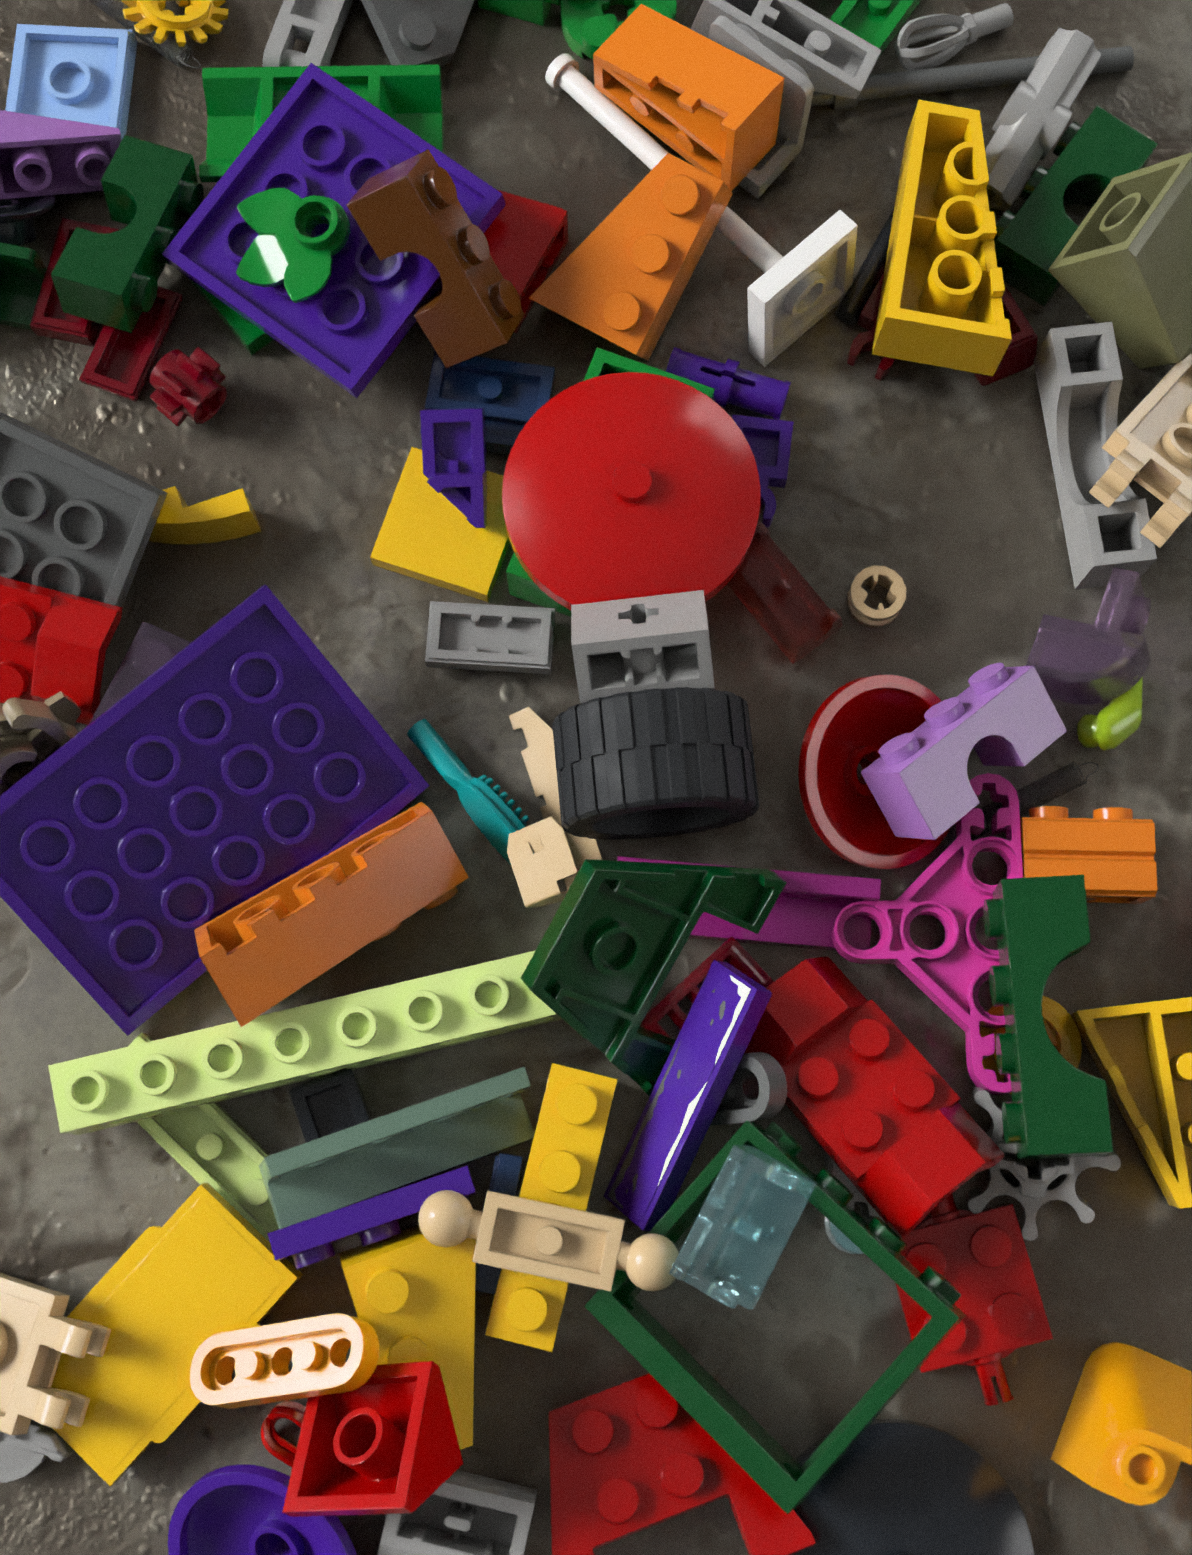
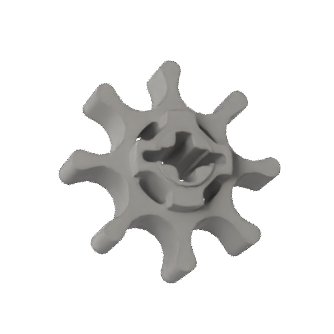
[966,1086,1121,1241]

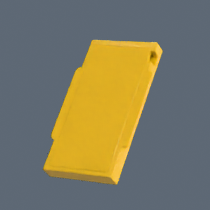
[51,1182,303,1486]

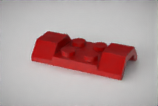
[0,576,123,725]
[744,956,1005,1239]

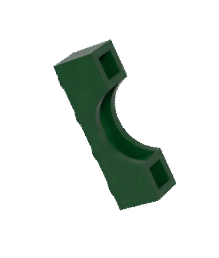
[983,875,1113,1160]

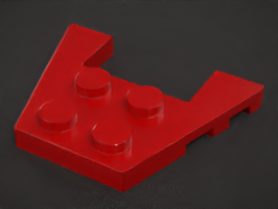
[549,1373,816,1555]

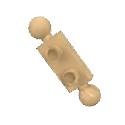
[418,1190,680,1292]

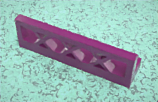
[617,856,881,951]

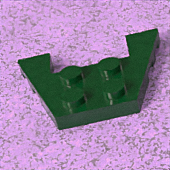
[521,859,787,1097]

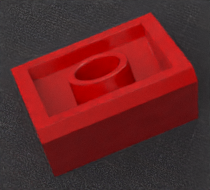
[282,1361,463,1517]

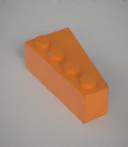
[194,801,469,1027]

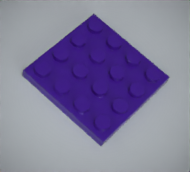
[162,63,506,398]

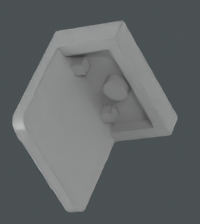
[709,15,814,199]

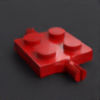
[895,1194,1053,1406]

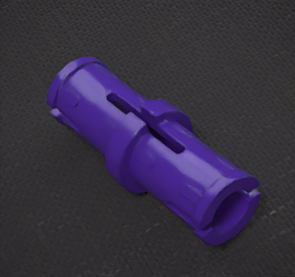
[666,347,791,420]

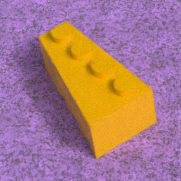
[872,100,1012,376]

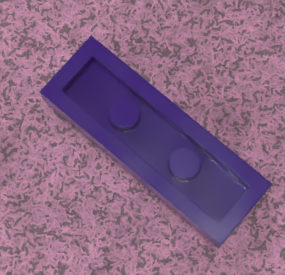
[267,1166,477,1269]

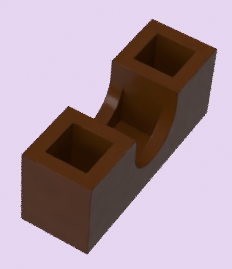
[346,149,525,368]

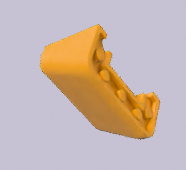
[1051,1342,1192,1506]

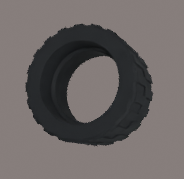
[552,687,760,840]

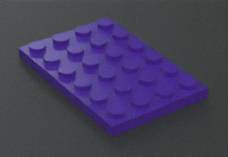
[0,585,430,1036]

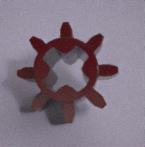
[150,347,227,426]

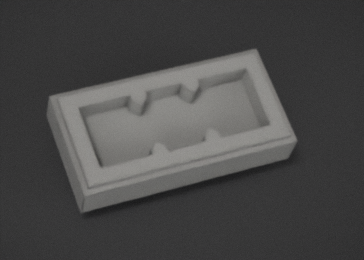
[425,601,555,675]

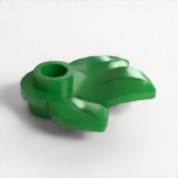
[236,188,350,303]

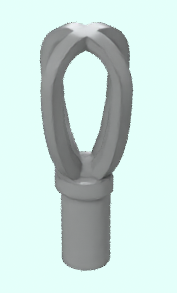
[894,3,1014,71]

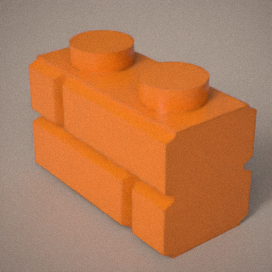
[1020,806,1157,904]

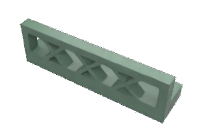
[259,1067,535,1229]

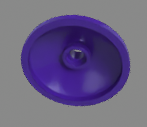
[168,1464,357,1555]

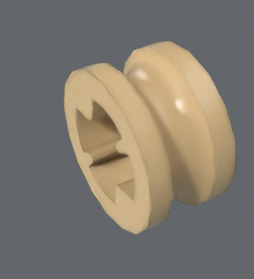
[847,565,906,628]

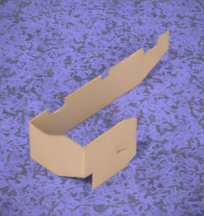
[507,707,603,908]

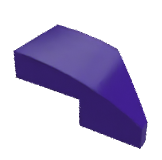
[420,408,487,528]

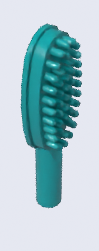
[407,719,534,865]

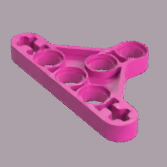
[831,773,1023,1095]

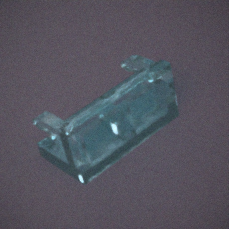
[669,1145,817,1310]

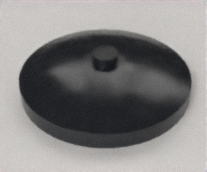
[792,1419,1034,1555]

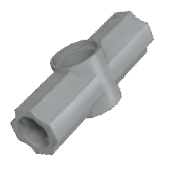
[985,28,1102,212]

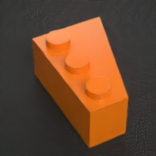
[593,4,785,192]
[529,153,733,361]

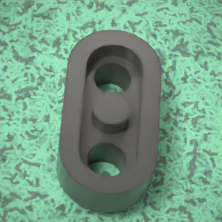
[710,1052,787,1126]

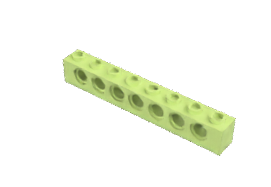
[48,950,562,1135]

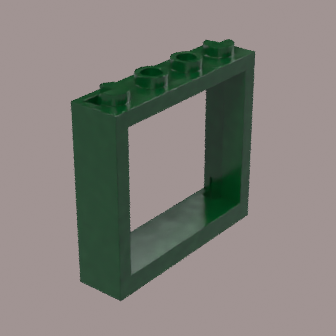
[584,1120,966,1514]

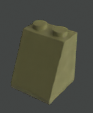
[1048,152,1192,369]

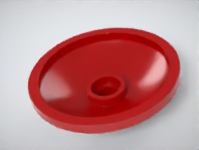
[798,674,953,869]

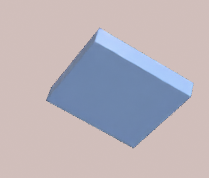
[5,24,137,140]

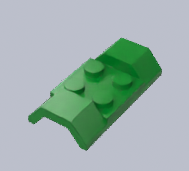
[199,64,444,182]

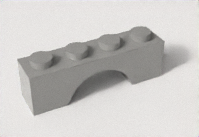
[1033,321,1157,590]

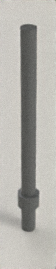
[811,46,1134,110]

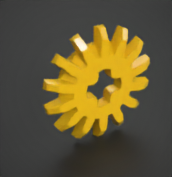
[121,0,229,47]

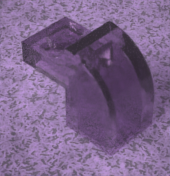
[1026,567,1151,705]

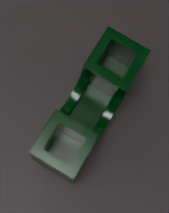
[994,105,1158,307]
[51,135,204,333]

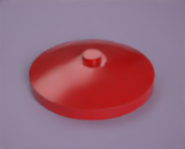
[502,372,761,610]

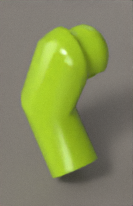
[1077,668,1143,751]

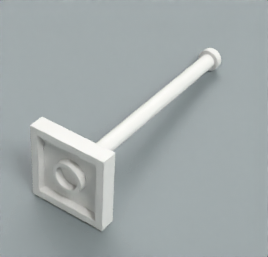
[545,53,858,367]

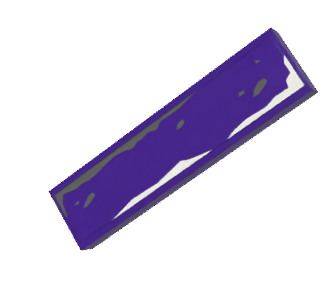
[603,960,772,1232]

